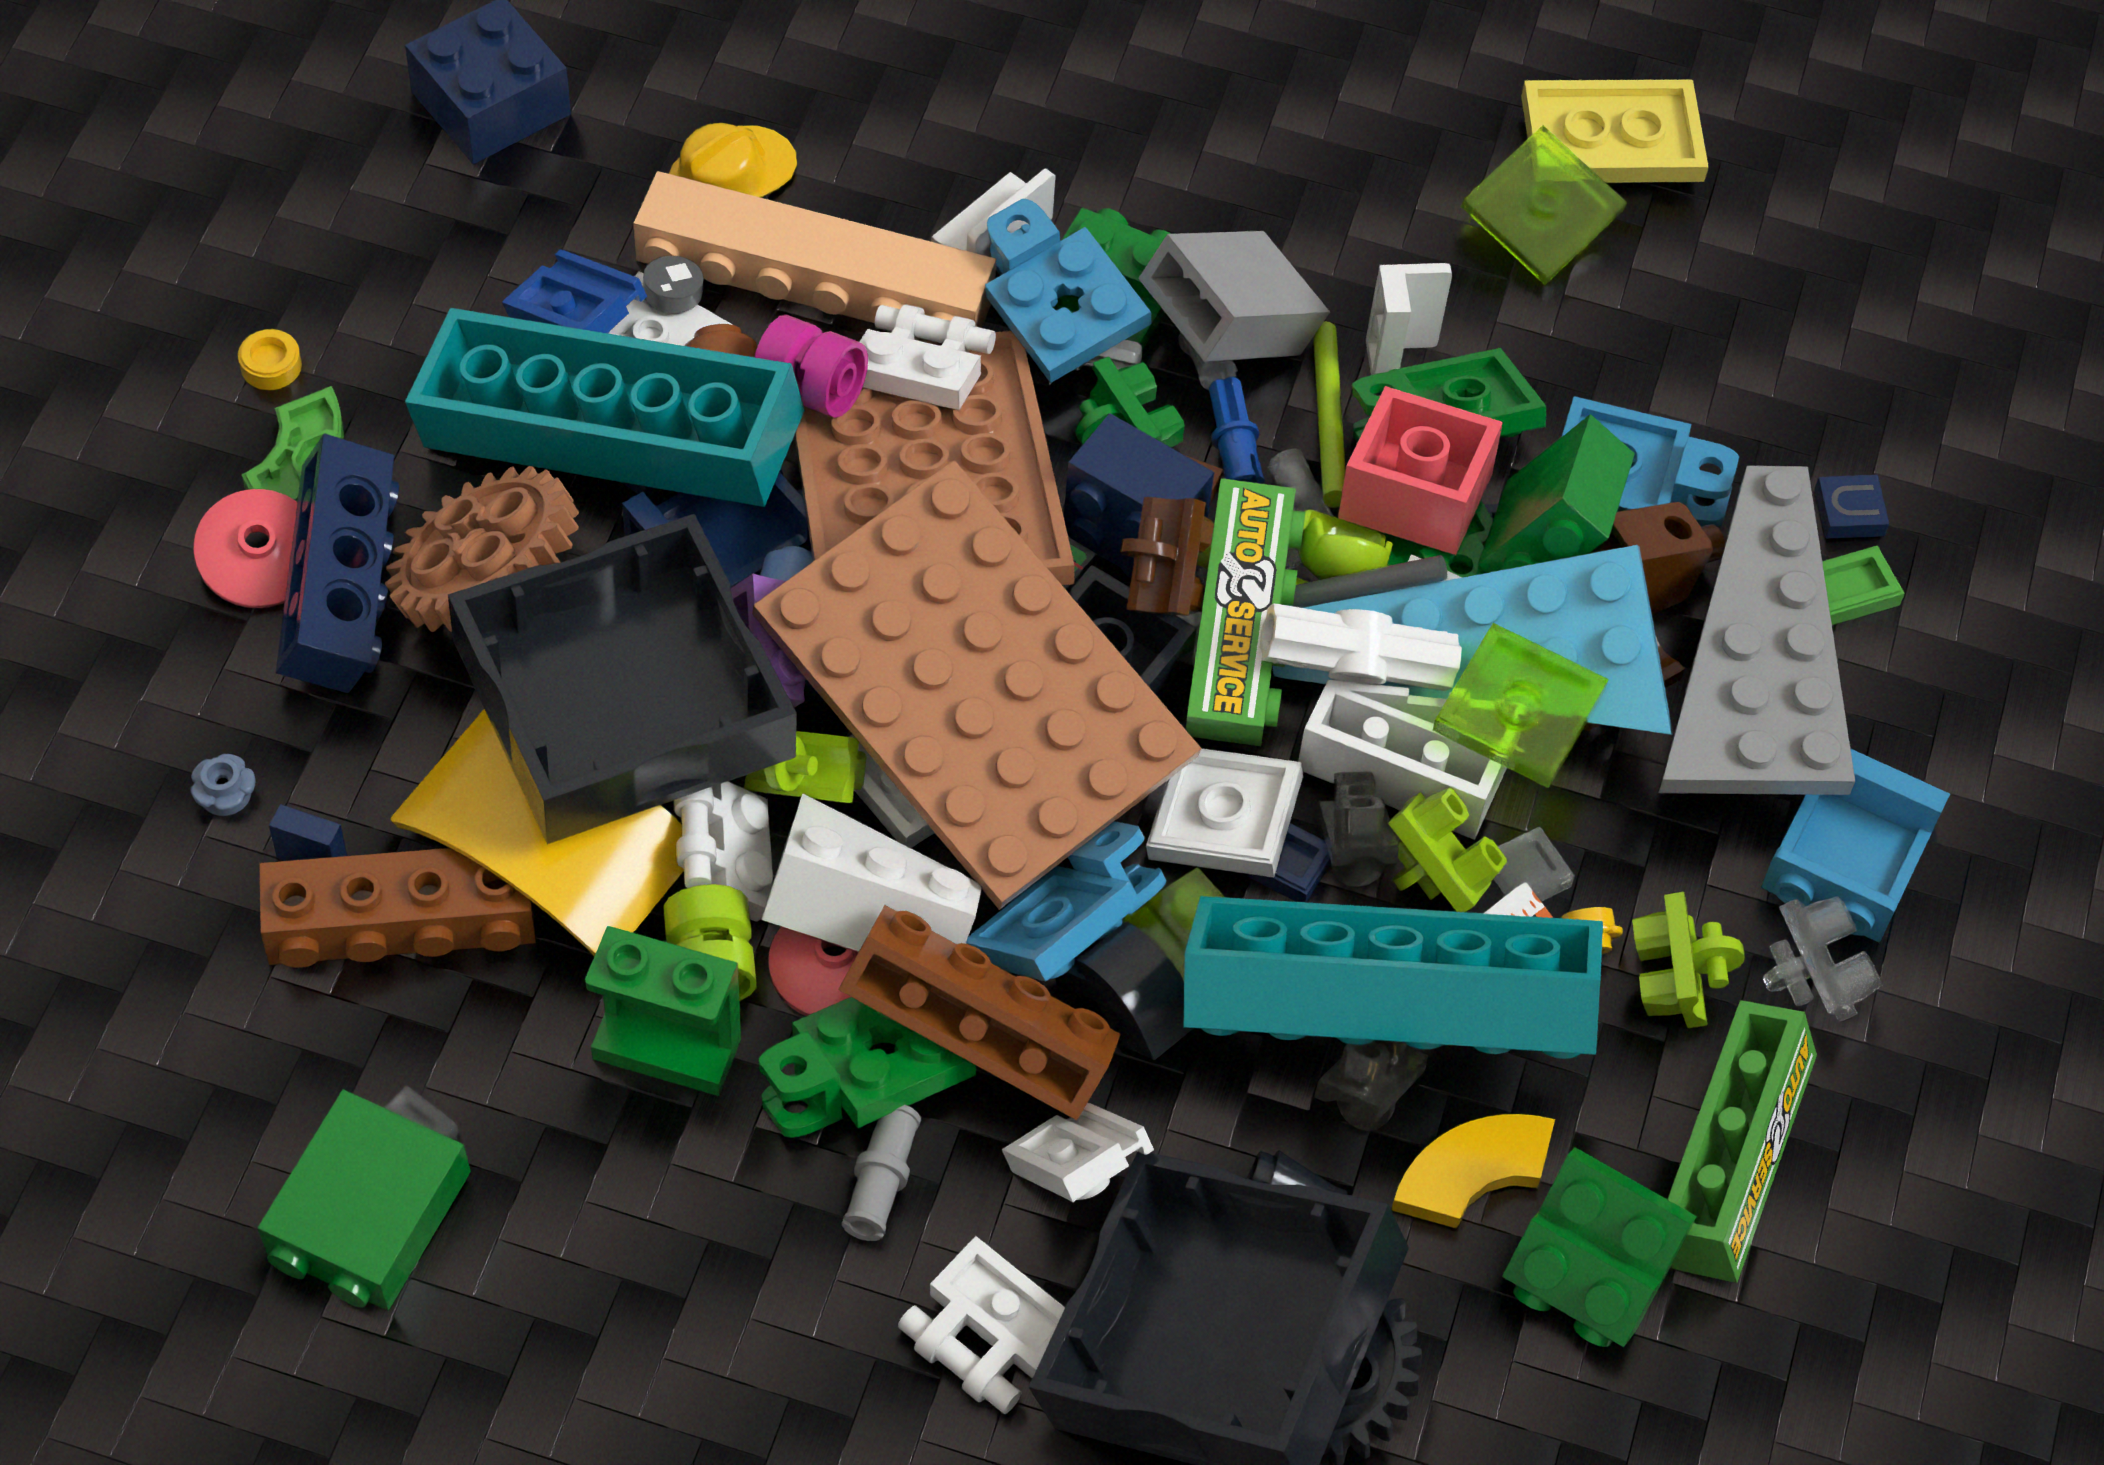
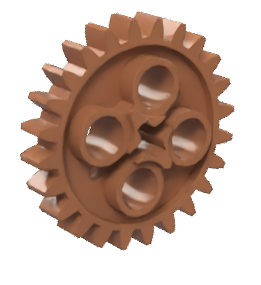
[385,466,579,632]

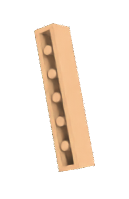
[634,171,996,328]

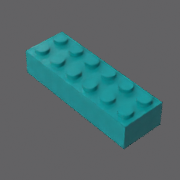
[405,308,805,507]
[1184,896,1603,1059]

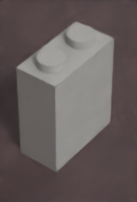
[1138,231,1330,362]

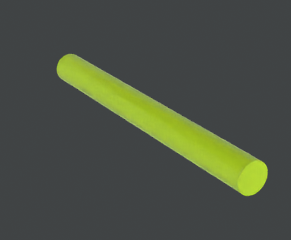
[1313,321,1346,508]

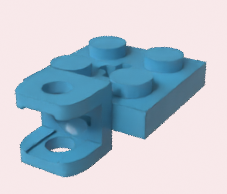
[985,199,1152,383]
[1562,396,1739,527]
[966,822,1166,982]

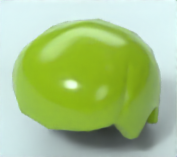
[1297,509,1393,580]

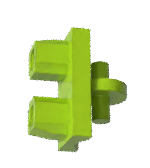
[744,731,867,803]
[1388,788,1507,912]
[1632,892,1745,1028]

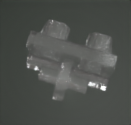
[1763,896,1883,1022]

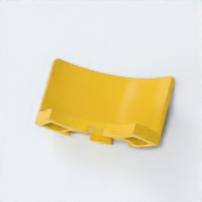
[391,709,684,956]

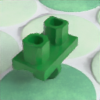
[1075,356,1185,448]

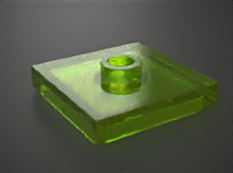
[1461,125,1627,285]
[1433,623,1609,788]

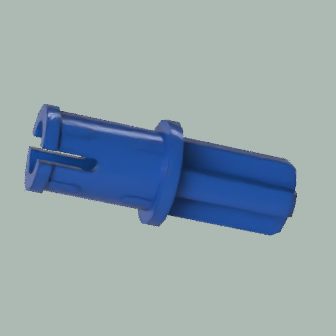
[1209,377,1265,484]

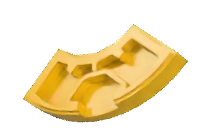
[1391,1114,1555,1229]

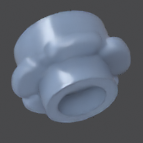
[191,754,256,816]

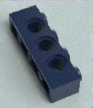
[276,433,399,693]

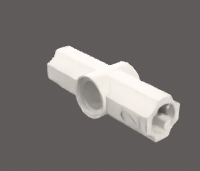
[1259,603,1462,691]

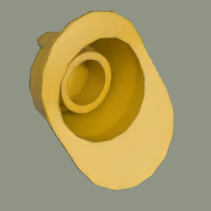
[669,123,797,198]

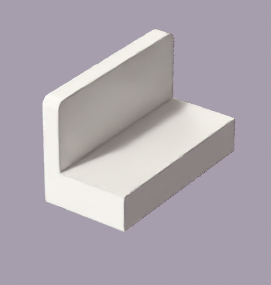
[931,169,1055,257]
[1366,263,1452,375]

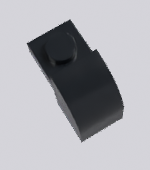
[1055,922,1194,1060]

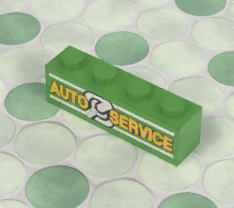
[1186,478,1306,746]
[1668,1000,1817,1283]

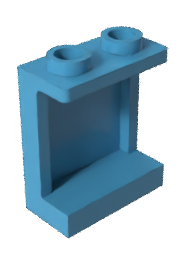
[1761,749,1950,943]

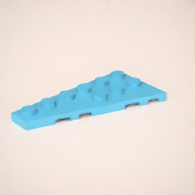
[1272,545,1673,735]

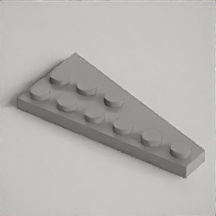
[1658,466,1855,795]

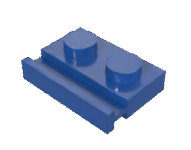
[502,249,648,334]

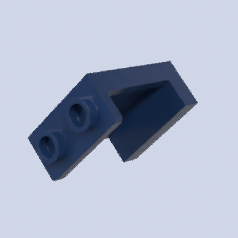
[622,469,812,588]

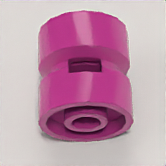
[755,315,868,418]

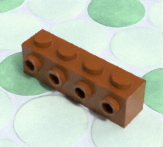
[260,848,536,968]
[838,905,1120,1120]

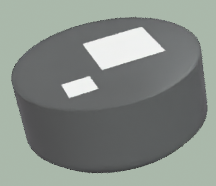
[643,256,703,313]

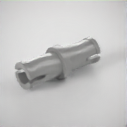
[842,1105,921,1241]

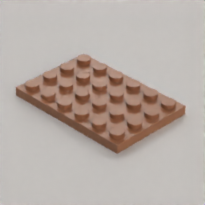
[794,331,1074,585]
[752,460,1202,910]

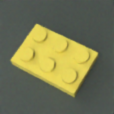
[1521,80,1709,183]

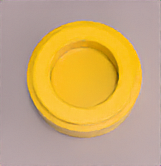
[238,329,302,390]

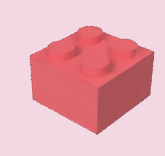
[1338,386,1503,555]

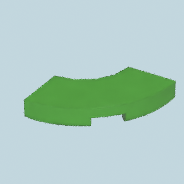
[242,386,344,502]

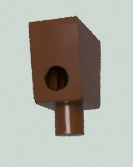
[1589,502,1725,614]

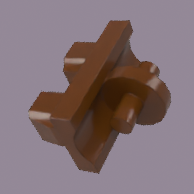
[1120,497,1214,616]

